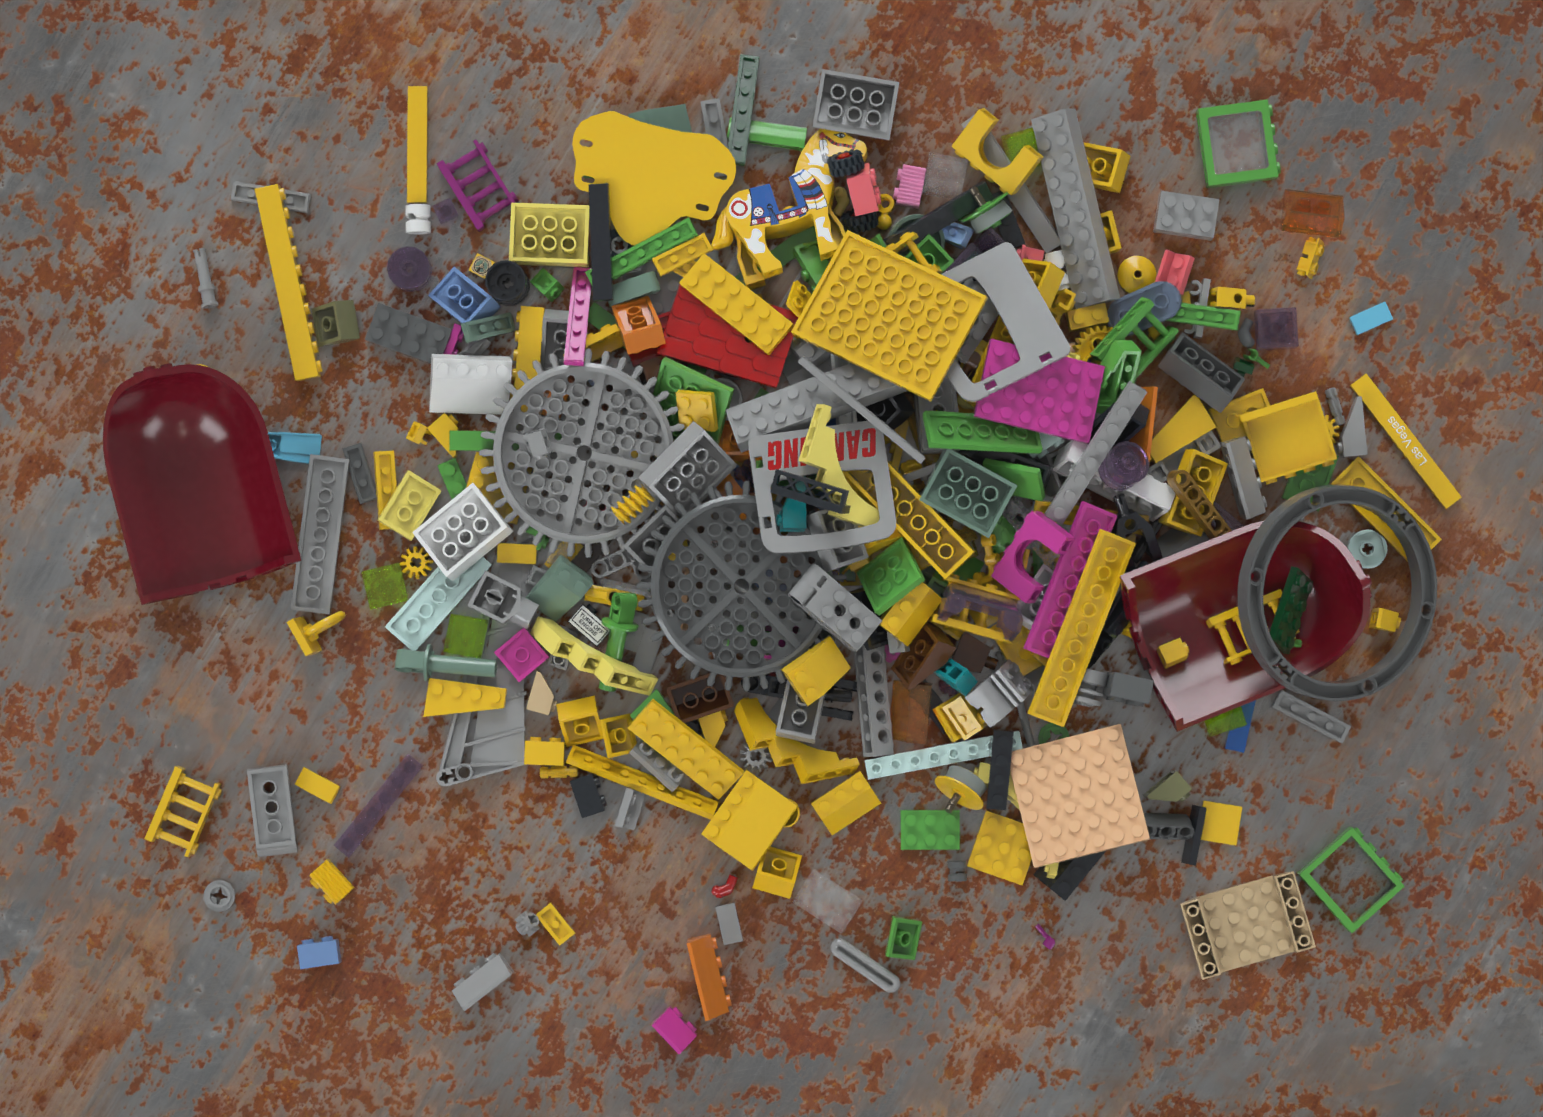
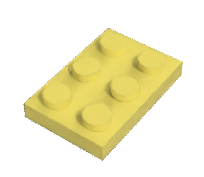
[377,470,441,541]

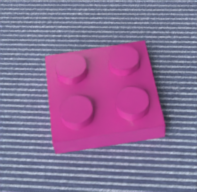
[494,628,549,683]

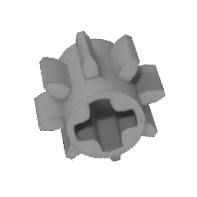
[515,911,540,937]

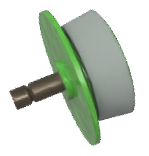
[961,186,1012,234]

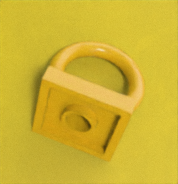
[287,611,346,656]

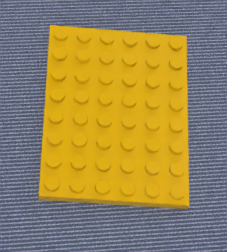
[791,230,988,401]

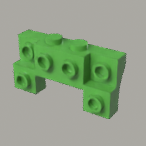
[793,240,830,293]

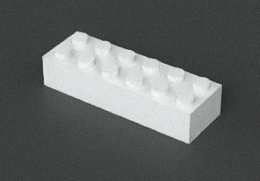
[1053,440,1175,522]

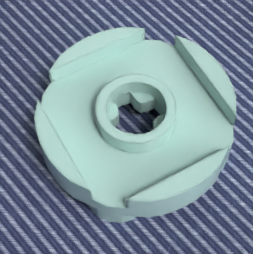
[1347,529,1387,569]

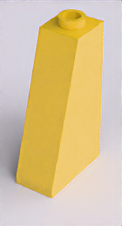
[1150,395,1216,464]

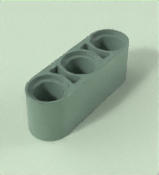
[608,271,661,308]

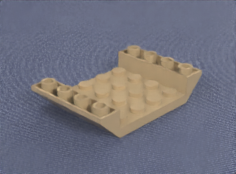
[1180,871,1316,980]

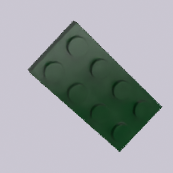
[1270,566,1313,654]

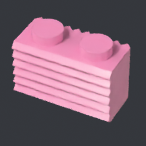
[893,164,926,209]

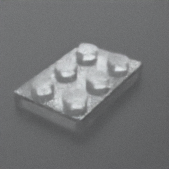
[792,869,863,934]

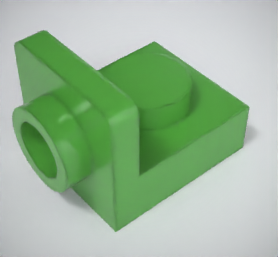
[530,268,564,302]

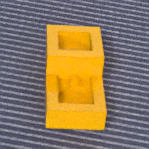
[295,767,341,804]

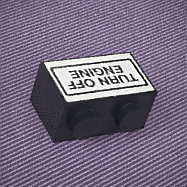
[567,604,610,647]

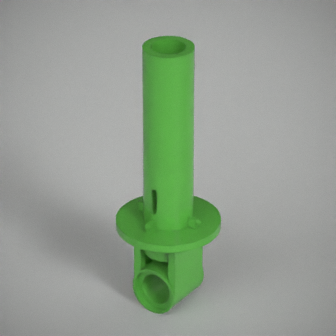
[599,593,639,692]

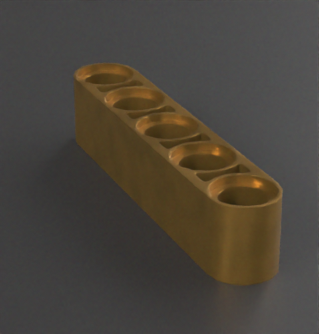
[1167,470,1232,540]

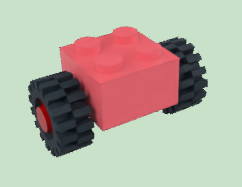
[827,149,881,234]

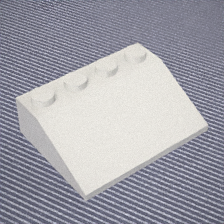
[429,354,512,415]
[412,483,513,581]

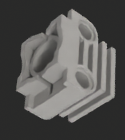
[964,659,1034,727]

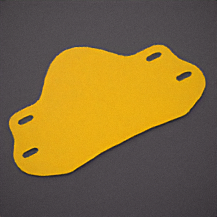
[572,111,736,245]

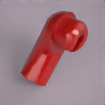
[711,874,738,898]

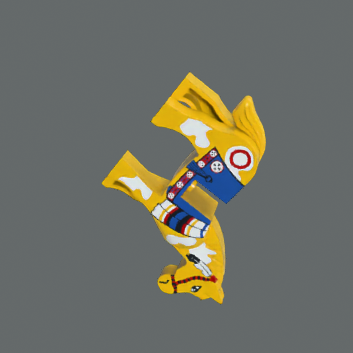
[711,129,867,290]

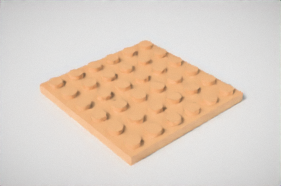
[1010,724,1150,868]

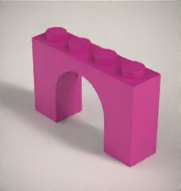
[991,511,1075,603]

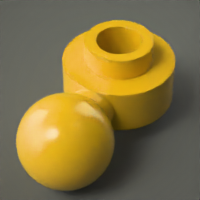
[878,194,895,230]

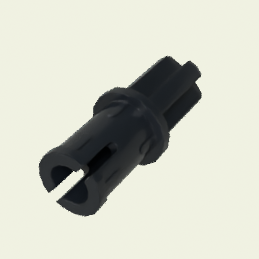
[824,688,852,703]

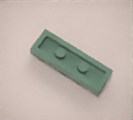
[461,312,516,343]

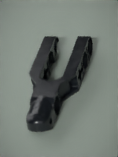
[741,675,857,721]

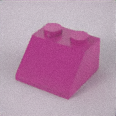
[652,1006,697,1054]

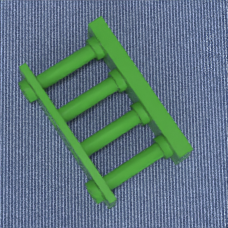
[1090,297,1179,383]

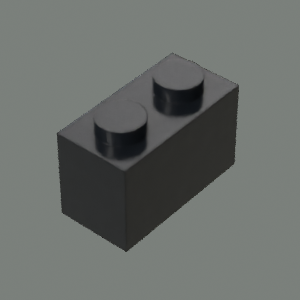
[570,773,607,818]

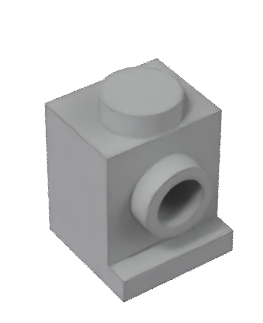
[522,427,552,460]

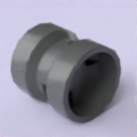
[947,861,967,881]

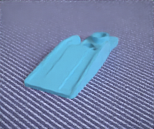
[268,432,322,464]

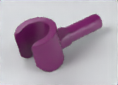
[1035,924,1056,950]

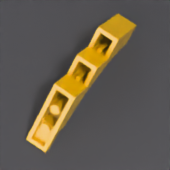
[734,697,860,784]

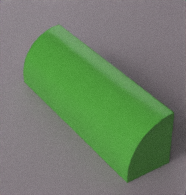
[727,117,807,151]

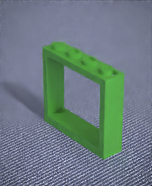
[1297,827,1405,933]

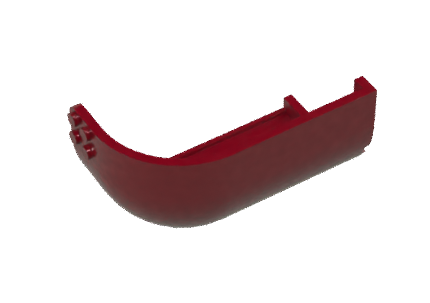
[103,363,302,605]
[1120,521,1372,732]

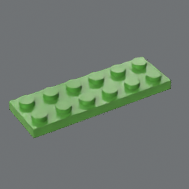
[922,410,1043,454]

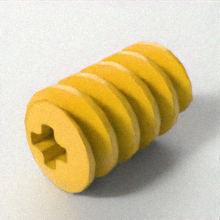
[610,484,655,525]

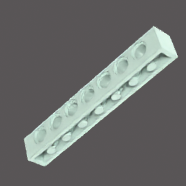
[864,730,1023,780]

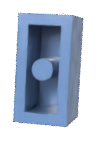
[297,936,342,969]

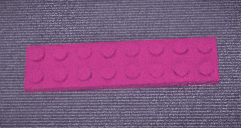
[1023,501,1118,658]

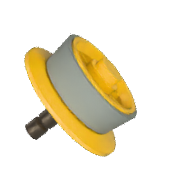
[935,766,987,813]

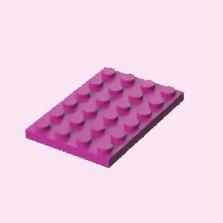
[974,339,1105,444]

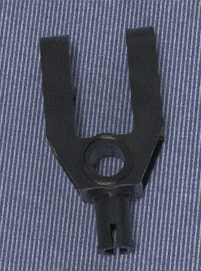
[1111,493,1163,573]

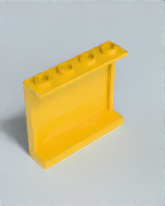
[1240,391,1337,485]

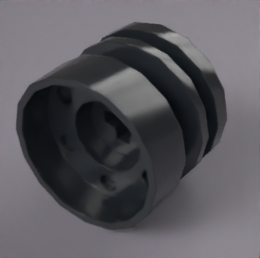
[485,260,530,306]

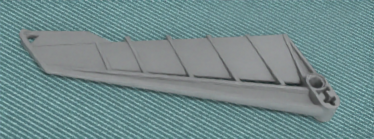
[436,535,538,787]

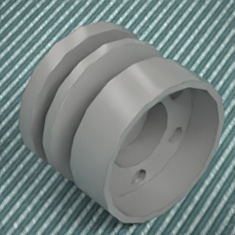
[1073,669,1109,707]

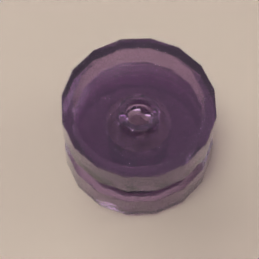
[387,246,433,292]
[1098,441,1149,491]

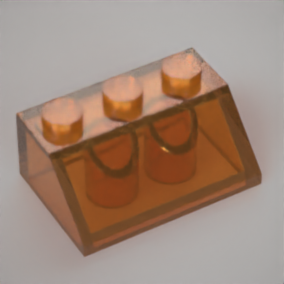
[1281,189,1344,238]
[890,680,933,744]

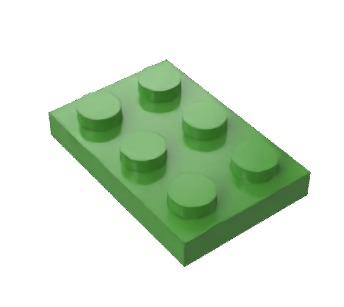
[901,810,960,850]

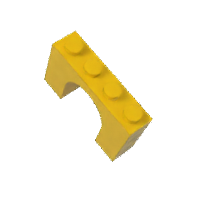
[952,108,1044,195]

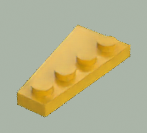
[423,678,507,717]

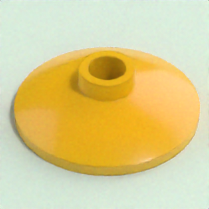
[1117,256,1156,293]

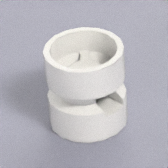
[405,204,431,235]

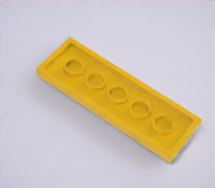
[679,253,794,355]
[1330,456,1442,562]
[628,699,744,800]

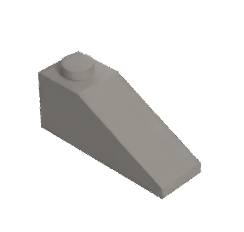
[1337,396,1368,458]

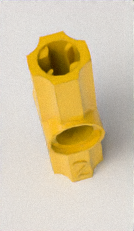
[584,585,645,611]

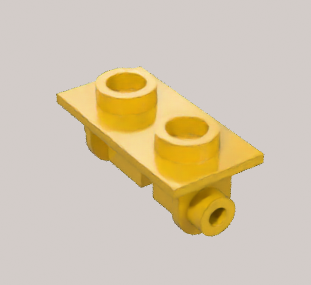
[1296,237,1325,280]

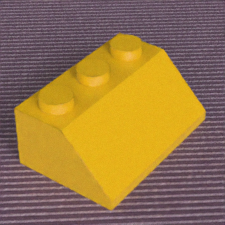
[879,582,943,647]
[811,770,881,835]

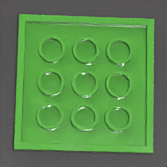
[653,357,734,445]

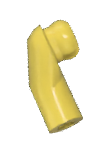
[833,186,850,217]

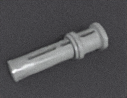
[193,248,219,309]

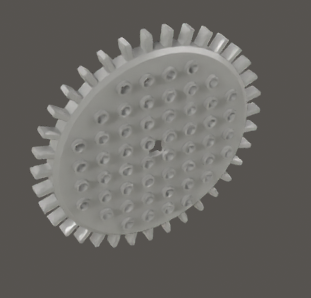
[479,349,685,558]

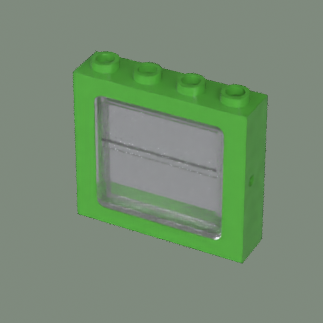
[1196,99,1281,188]

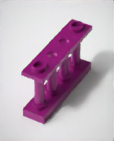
[436,139,519,232]

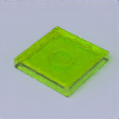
[361,563,409,610]
[443,614,488,658]

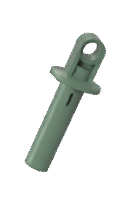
[394,644,497,682]

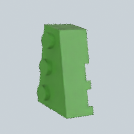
[1097,340,1142,404]

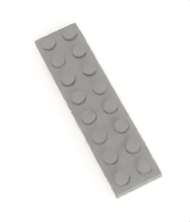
[290,454,350,614]

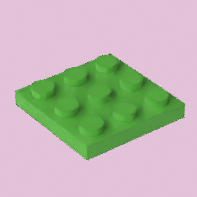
[856,537,925,616]

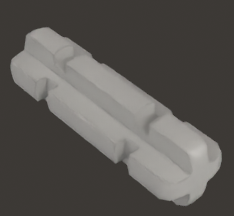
[1325,388,1346,426]

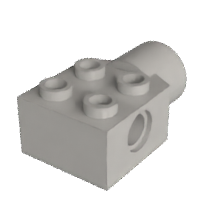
[467,571,540,629]

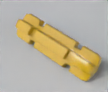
[540,766,578,778]

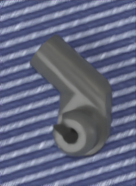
[1238,318,1255,348]

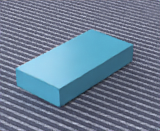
[1349,302,1393,335]

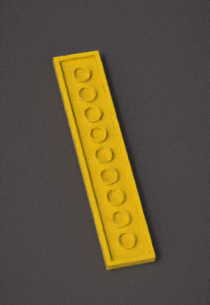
[1027,529,1136,727]

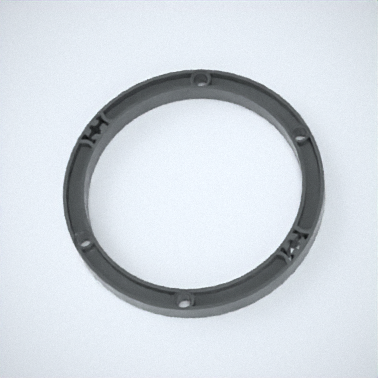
[1238,485,1437,701]

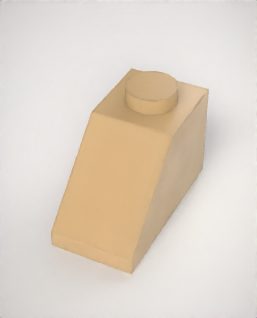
[526,671,557,715]

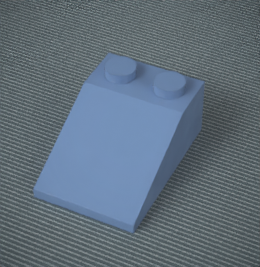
[428,267,501,324]

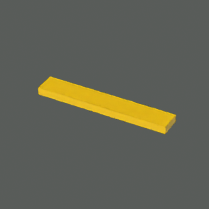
[407,86,428,203]

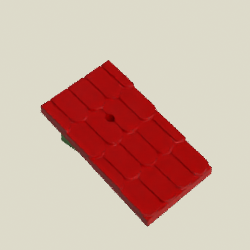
[656,284,798,388]

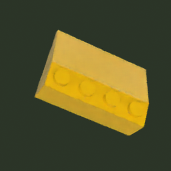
[701,770,798,871]

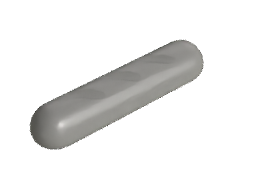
[831,939,900,993]

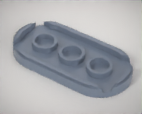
[1107,281,1182,336]

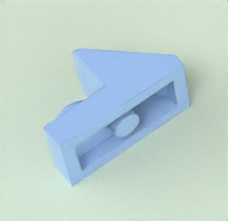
[942,222,974,249]

